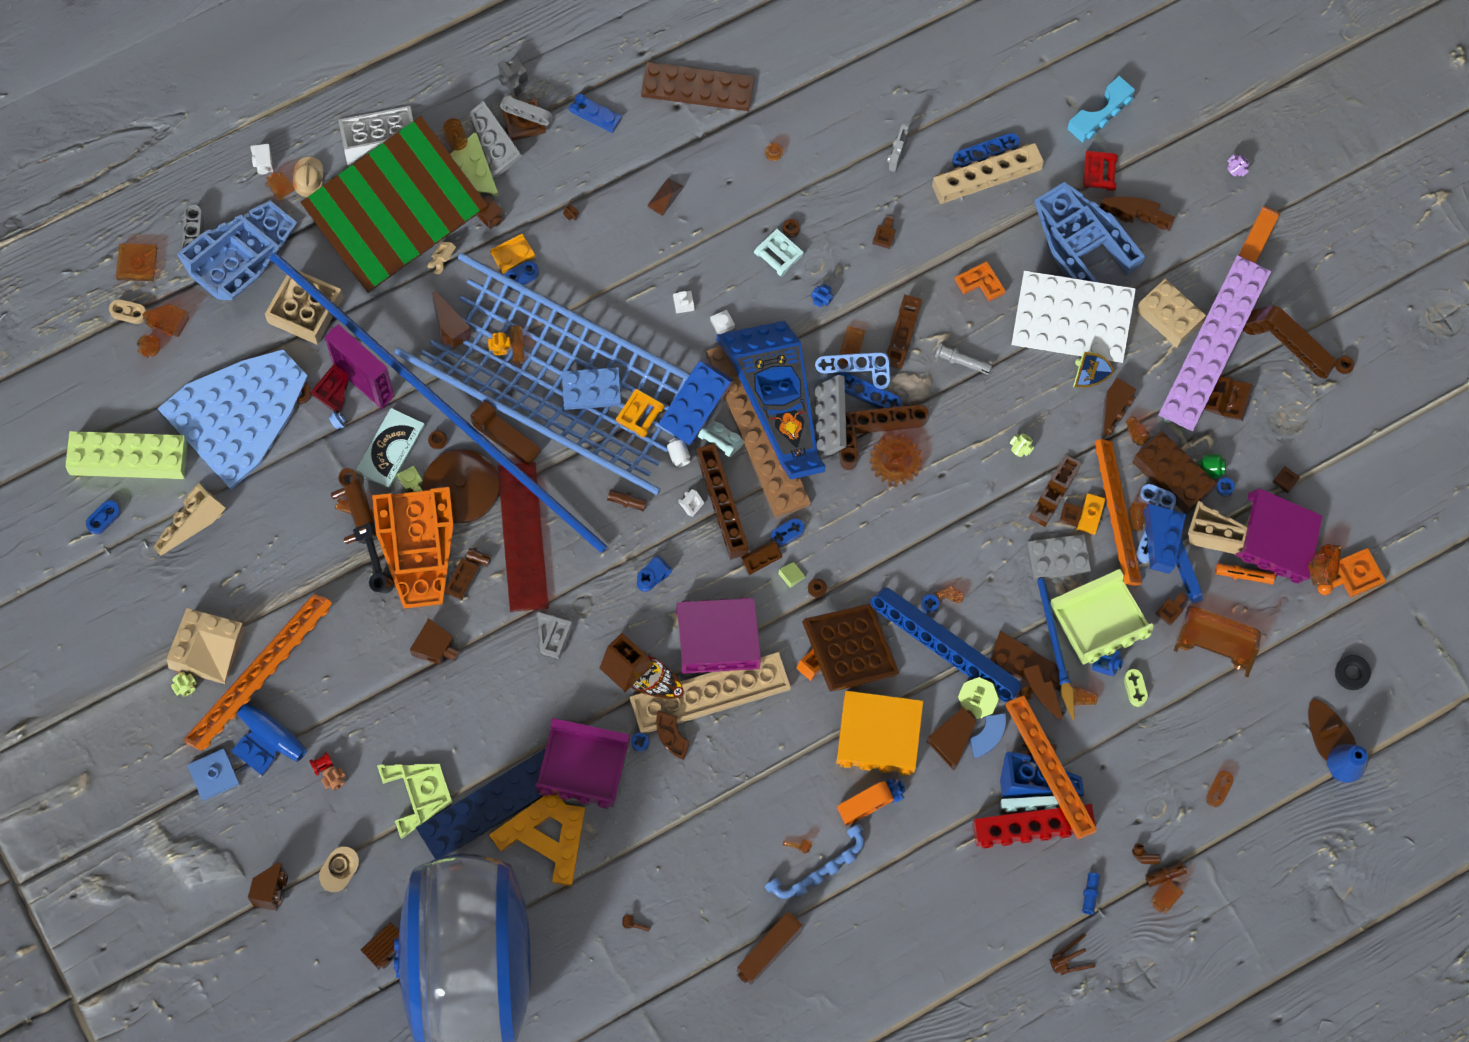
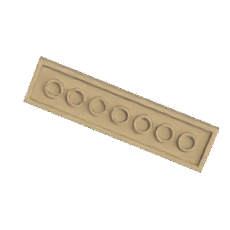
[629,652,791,734]

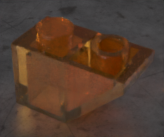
[142,304,189,337]
[1308,544,1341,585]

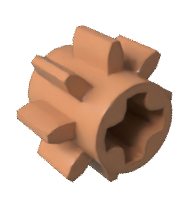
[321,766,347,791]

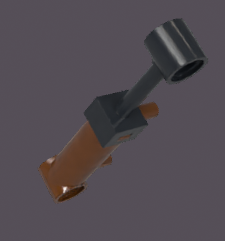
[331,468,395,594]

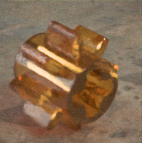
[137,334,161,358]

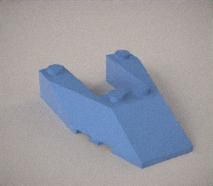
[1034,182,1145,283]

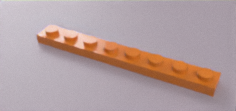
[1094,439,1143,586]
[1005,696,1097,839]

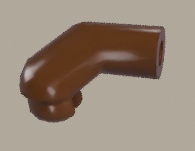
[1132,843,1160,864]

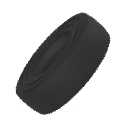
[1335,655,1371,690]

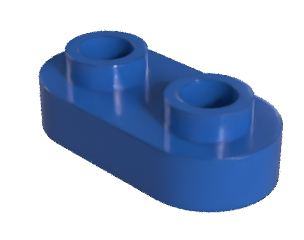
[505,261,539,290]
[86,500,120,535]

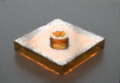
[116,244,158,281]

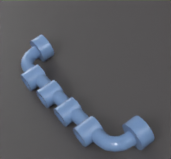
[764,823,864,899]

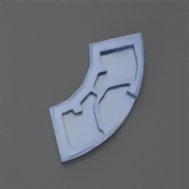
[970,713,1006,758]

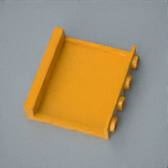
[836,691,923,776]

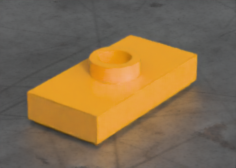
[1077,493,1105,535]

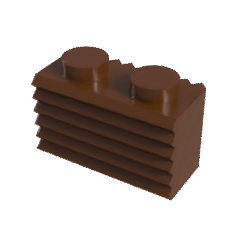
[361,922,399,970]

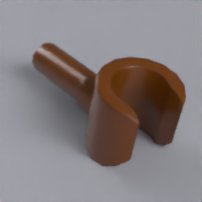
[622,915,650,932]

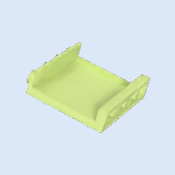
[1051,569,1154,665]

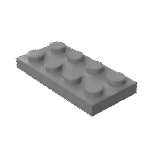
[815,375,846,458]

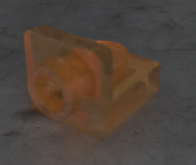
[265,172,295,201]

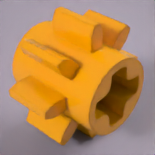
[488,332,511,355]

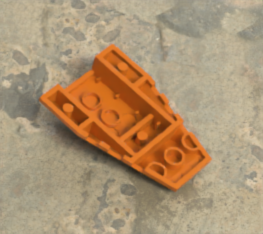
[372,487,454,609]

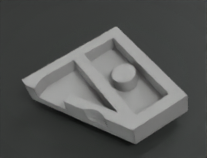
[887,123,909,172]
[537,612,573,659]

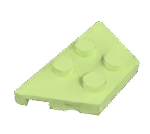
[450,132,498,196]

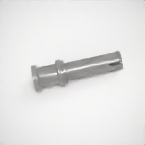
[935,342,992,375]

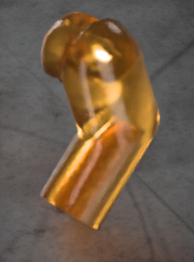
[935,587,964,603]

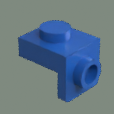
[1092,650,1123,677]

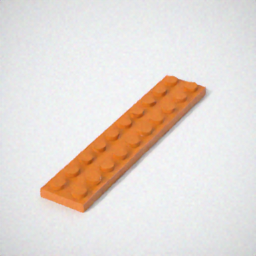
[183,594,333,751]

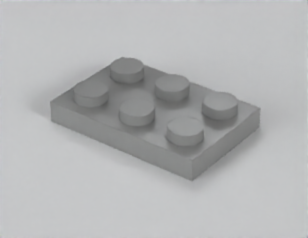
[1027,535,1091,580]

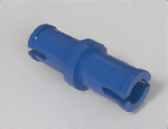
[1082,872,1101,915]

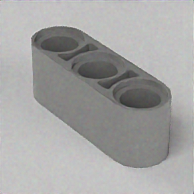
[182,205,204,249]

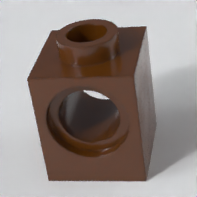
[476,196,504,230]

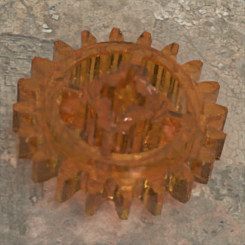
[870,434,923,487]

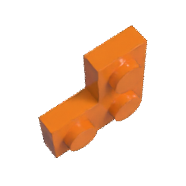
[954,261,1006,302]

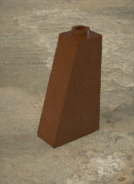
[737,912,803,985]

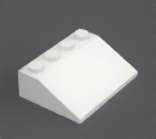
[338,106,414,167]

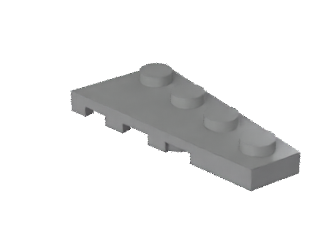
[470,101,523,179]

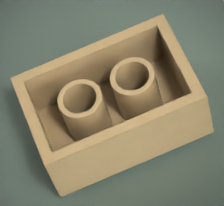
[1137,279,1206,348]

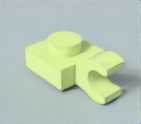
[397,466,423,492]

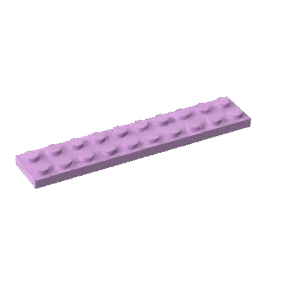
[1159,255,1271,432]

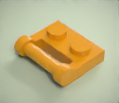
[616,389,665,438]

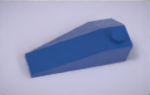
[1000,752,1084,799]

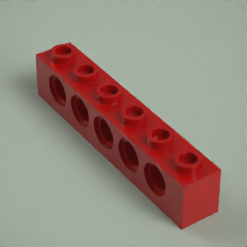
[972,804,1096,849]

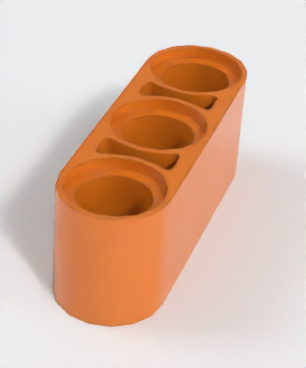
[836,781,894,826]

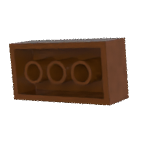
[1132,431,1217,515]

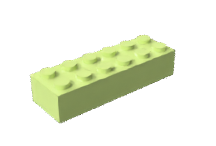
[65,431,188,479]

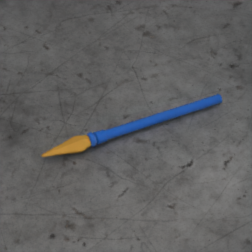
[1037,578,1075,720]

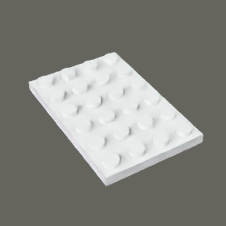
[1011,271,1136,363]

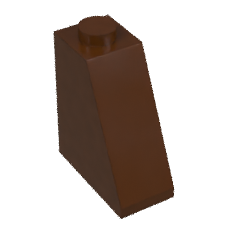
[927,707,976,771]

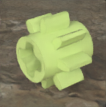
[1010,433,1034,457]
[171,672,197,697]

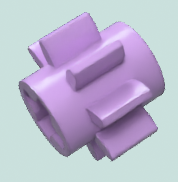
[1227,154,1250,177]

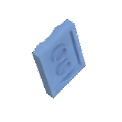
[562,367,621,410]

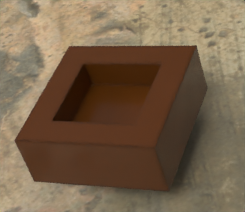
[1273,466,1300,493]
[1059,502,1083,527]

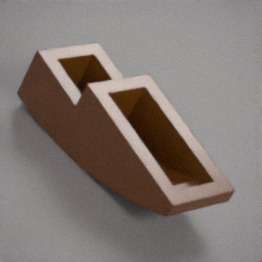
[1022,664,1063,719]

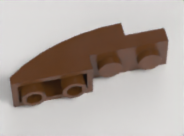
[1099,197,1175,231]

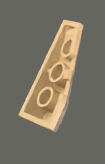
[154,483,226,555]

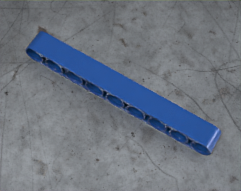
[870,587,1021,702]

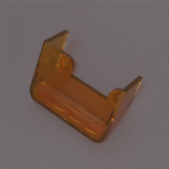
[1174,606,1261,677]

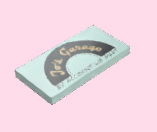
[356,408,425,489]

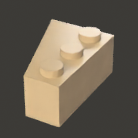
[1188,501,1247,554]

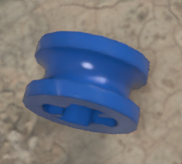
[1217,478,1235,497]
[921,594,939,614]
[631,733,649,752]

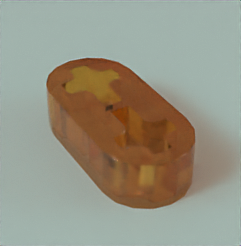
[1206,771,1234,807]

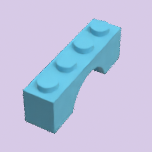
[1067,76,1135,143]

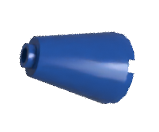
[1327,744,1368,783]

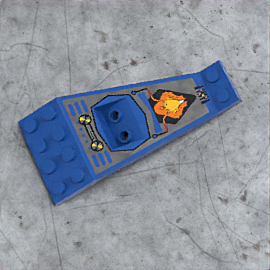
[716,321,826,480]

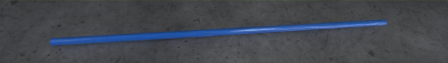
[270,252,608,553]

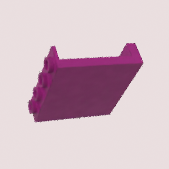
[1235,488,1323,583]
[676,597,761,674]
[535,718,630,809]

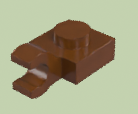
[873,215,896,249]
[1155,592,1188,626]

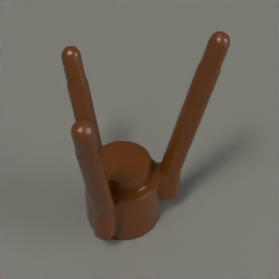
[1049,933,1096,975]

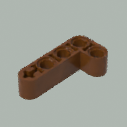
[470,401,541,466]

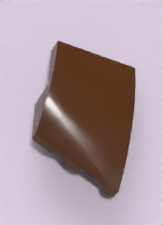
[1203,376,1253,421]

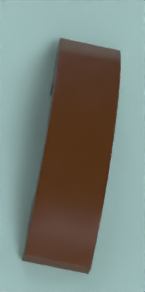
[884,294,922,369]

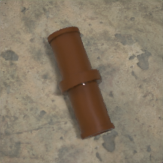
[607,489,647,512]
[1145,862,1187,887]

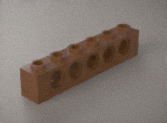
[697,443,749,560]

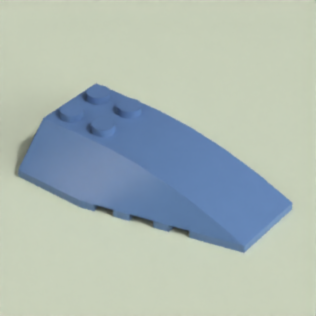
[177,200,297,300]

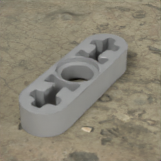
[500,96,552,126]

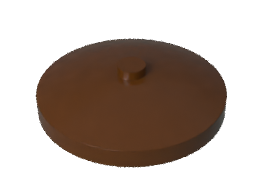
[422,449,499,524]

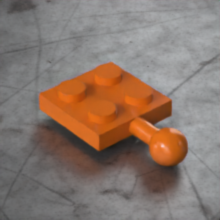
[1317,548,1386,598]

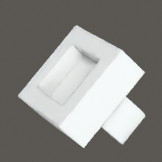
[673,291,694,314]
[678,489,704,517]

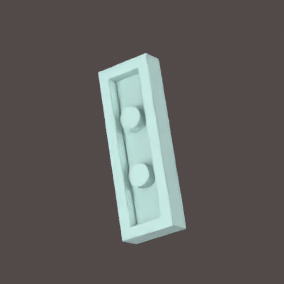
[999,796,1060,814]

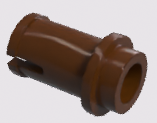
[466,548,492,567]

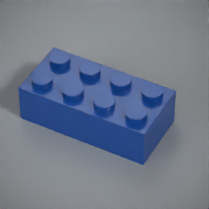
[659,360,735,445]

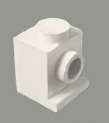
[250,144,273,175]

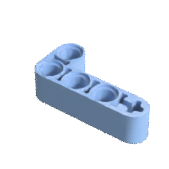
[815,352,891,389]
[1136,484,1176,563]

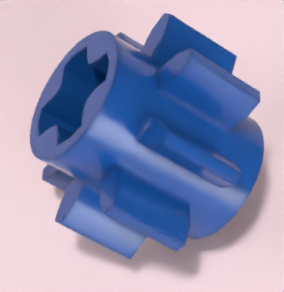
[811,284,834,308]
[886,778,906,803]

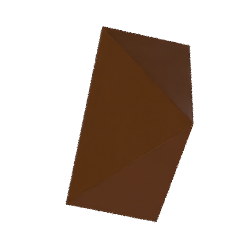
[647,178,683,216]

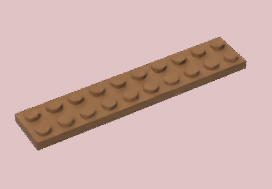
[706,346,811,518]

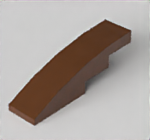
[1029,455,1082,527]

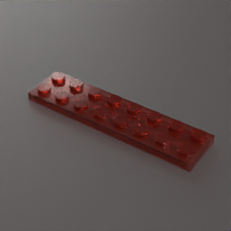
[498,462,549,612]

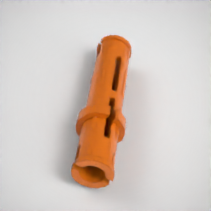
[1215,563,1275,585]

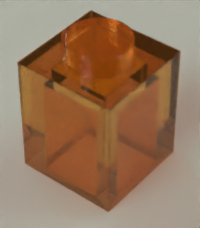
[1150,879,1184,914]

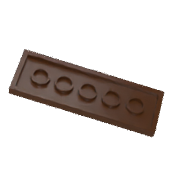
[641,62,754,112]

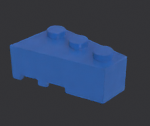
[1143,504,1186,574]

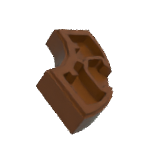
[656,711,690,760]

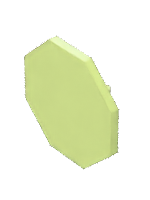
[958,677,999,719]

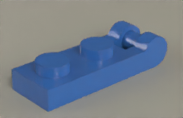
[568,93,622,133]

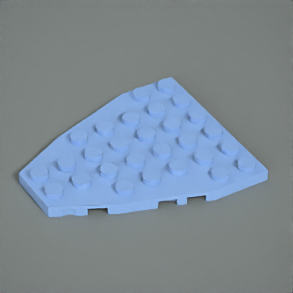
[157,350,308,490]

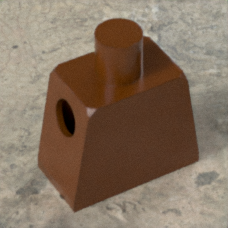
[410,618,460,665]

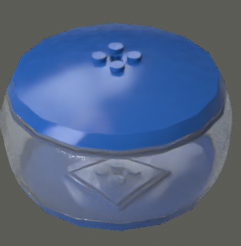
[394,853,531,1042]

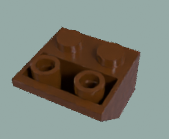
[600,633,653,692]
[248,863,288,911]

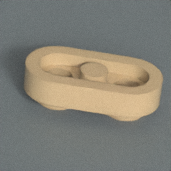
[109,299,147,324]

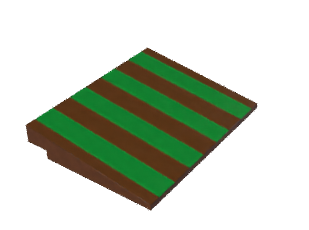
[300,116,488,293]

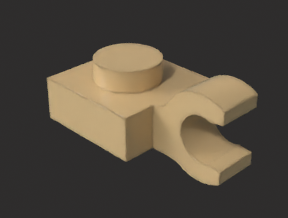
[427,242,456,274]

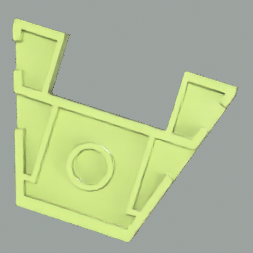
[377,764,452,839]

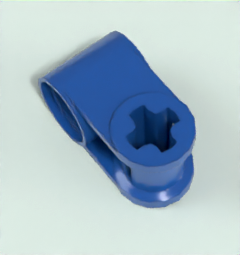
[637,555,673,592]

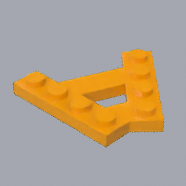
[489,794,585,886]

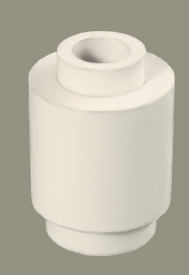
[667,438,690,467]

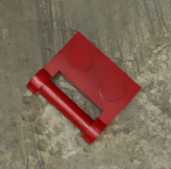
[1083,151,1118,191]

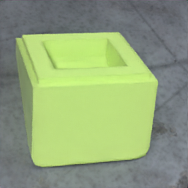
[778,562,805,588]

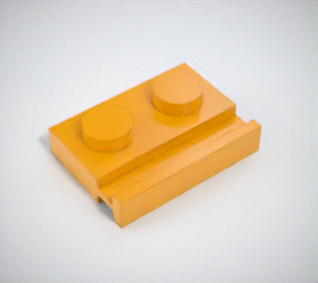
[490,234,535,274]

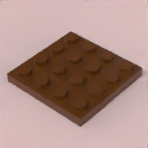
[802,603,899,692]

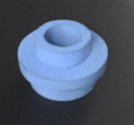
[329,411,346,429]

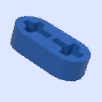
[771,519,804,547]

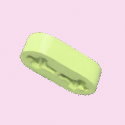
[1124,669,1148,707]

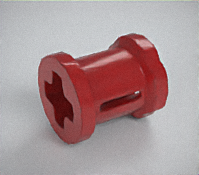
[309,752,334,776]

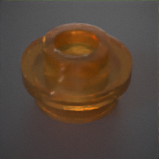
[765,143,783,161]

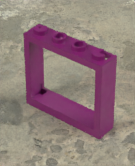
[325,324,395,409]

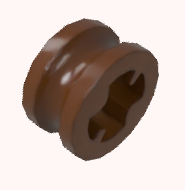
[783,219,800,238]

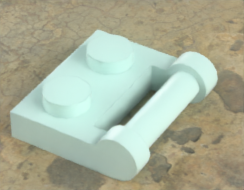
[754,229,804,277]
[698,421,744,457]

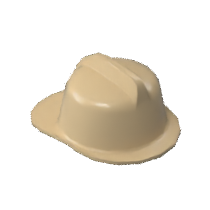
[293,157,323,197]
[319,846,359,892]

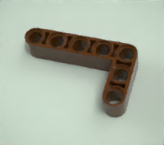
[1243,305,1337,379]
[839,405,929,470]

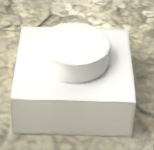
[710,310,735,334]

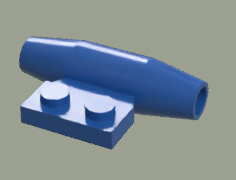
[232,703,307,776]

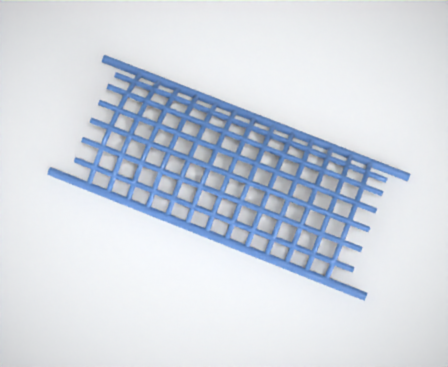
[394,253,690,495]

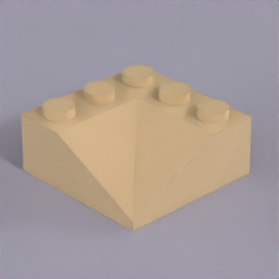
[265,270,344,345]
[166,608,245,684]

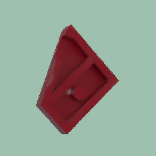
[310,364,349,413]

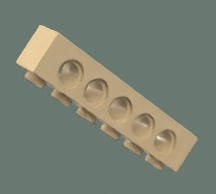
[932,143,1044,204]

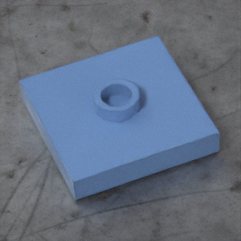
[187,749,240,801]

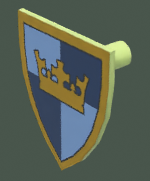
[1073,352,1115,388]

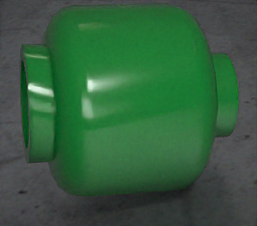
[1198,454,1226,479]

